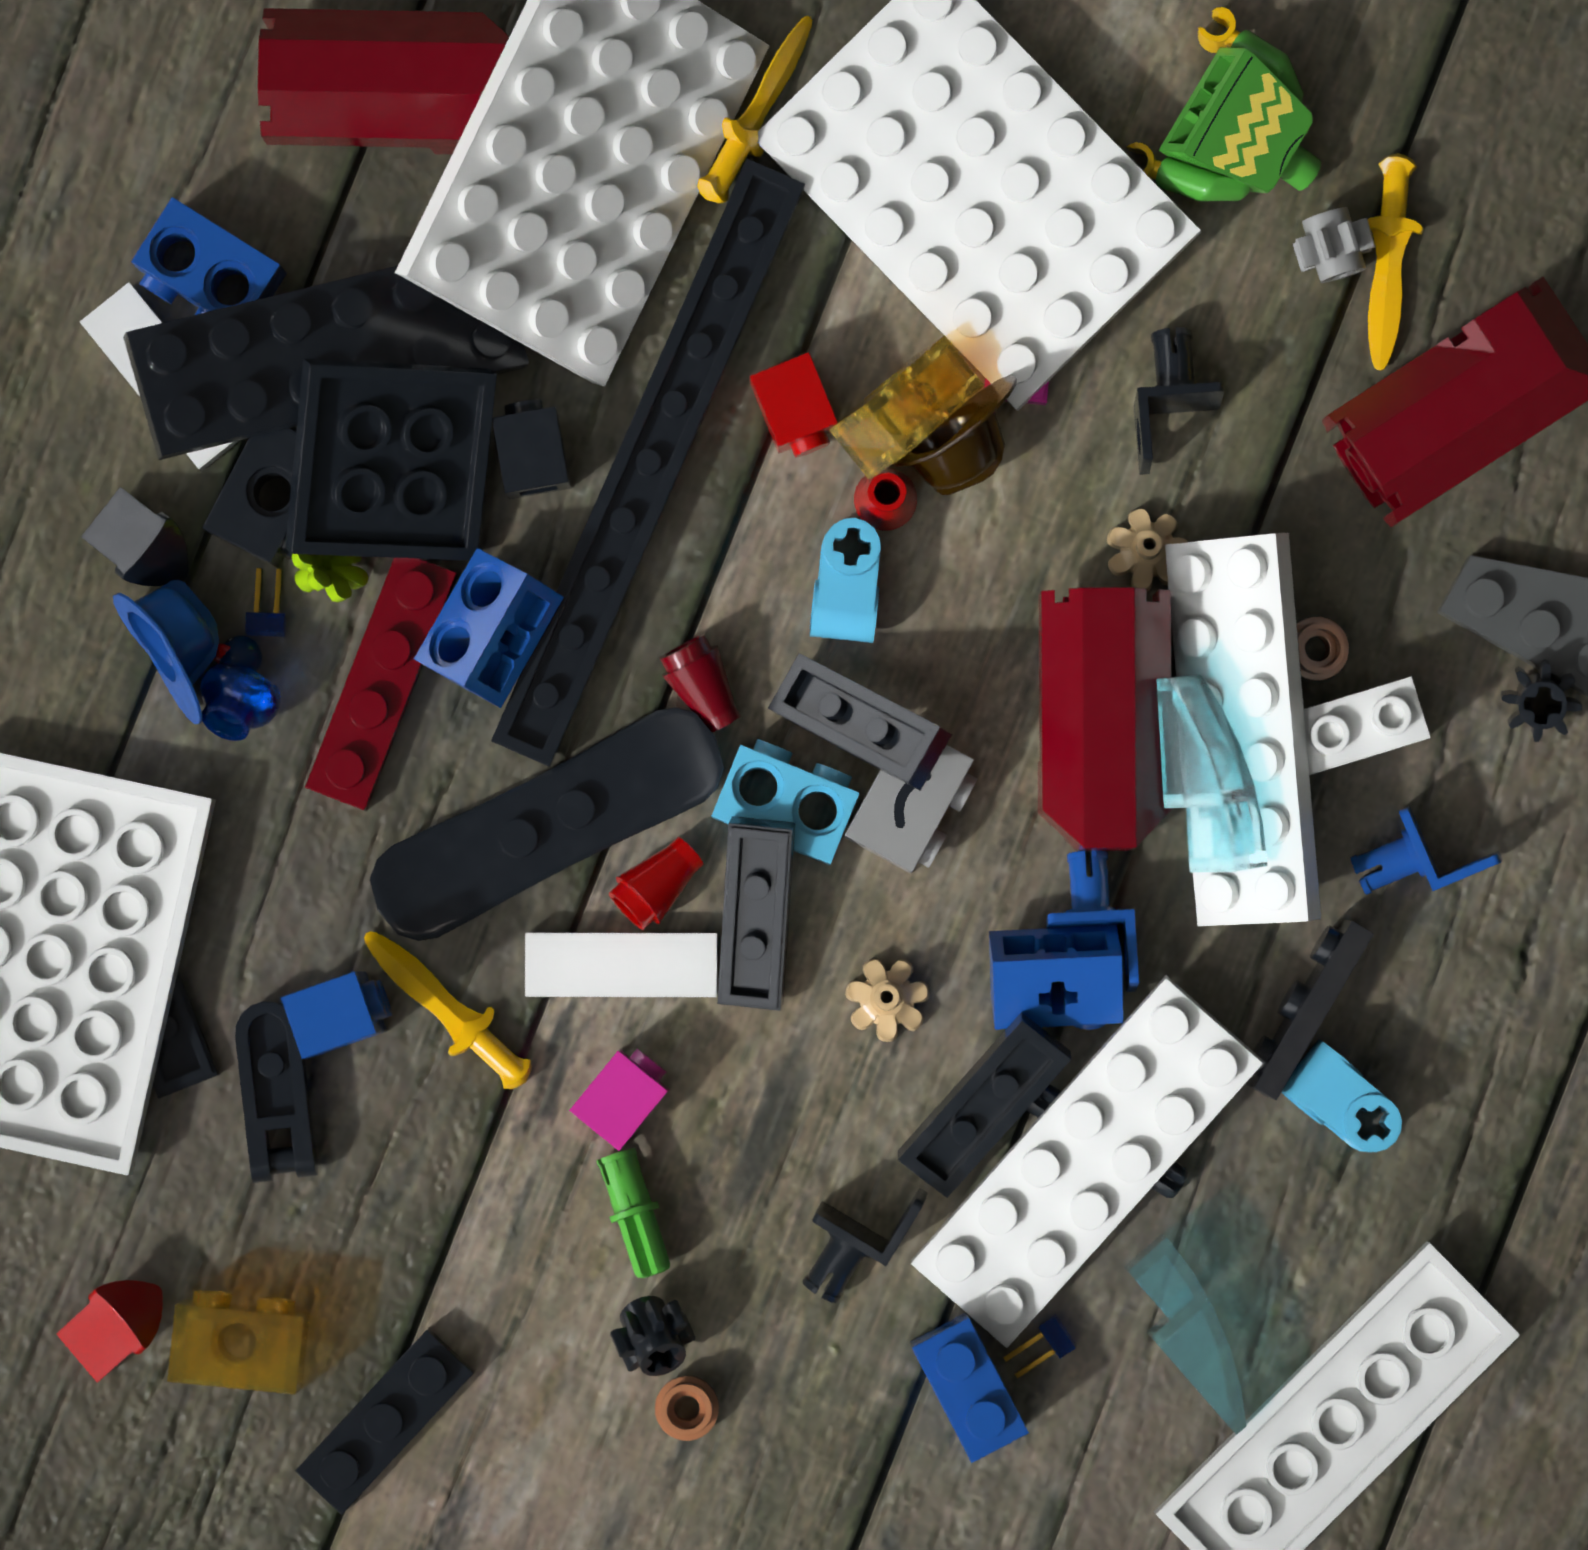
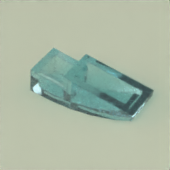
[1157,675,1268,872]
[1124,1234,1246,1435]

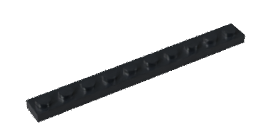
[491,159,805,768]

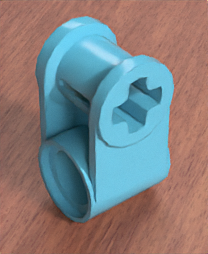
[809,518,881,643]
[1281,1039,1402,1152]

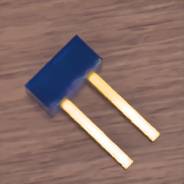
[245,568,286,637]
[1003,1314,1077,1379]

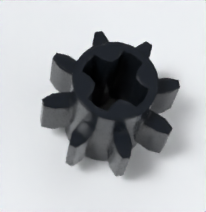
[1501,659,1582,742]
[610,1296,696,1376]

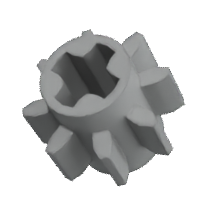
[1292,207,1376,283]

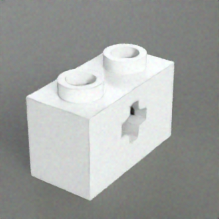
[1304,676,1431,776]

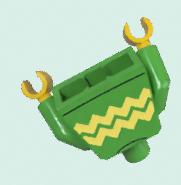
[1127,7,1321,201]

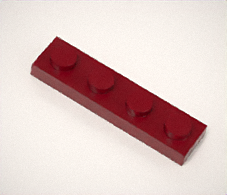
[305,558,458,811]

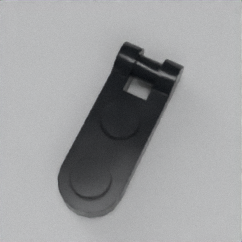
[235,1001,318,1183]

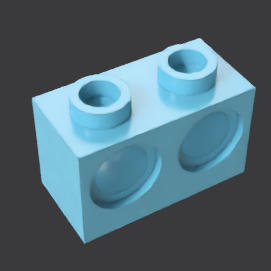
[712,739,859,865]

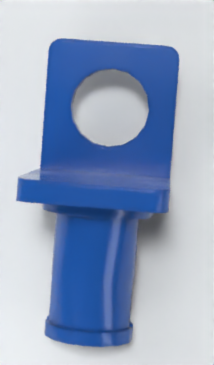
[1350,806,1503,895]
[1046,850,1139,992]

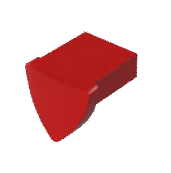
[56,1280,163,1383]

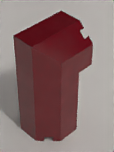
[257,8,510,155]
[1322,276,1588,528]
[1038,587,1172,851]

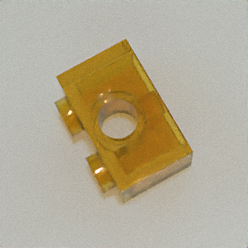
[829,335,984,479]
[167,1290,310,1395]

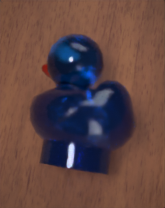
[200,635,281,741]

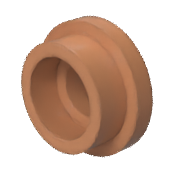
[1296,617,1349,681]
[655,1376,719,1441]

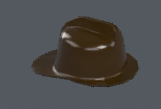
[890,375,1017,495]

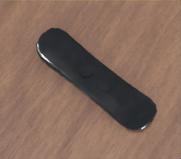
[370,707,724,941]

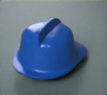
[113,580,219,725]

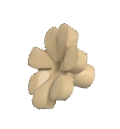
[1107,509,1188,592]
[845,959,930,1042]

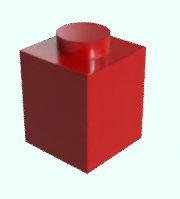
[750,352,838,458]

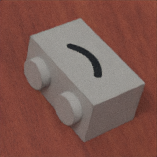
[844,745,978,874]

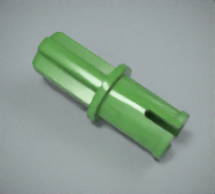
[596,1148,670,1278]

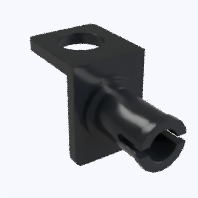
[1134,327,1224,475]
[802,1188,928,1303]

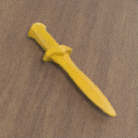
[697,15,812,203]
[1367,153,1424,371]
[364,931,532,1089]

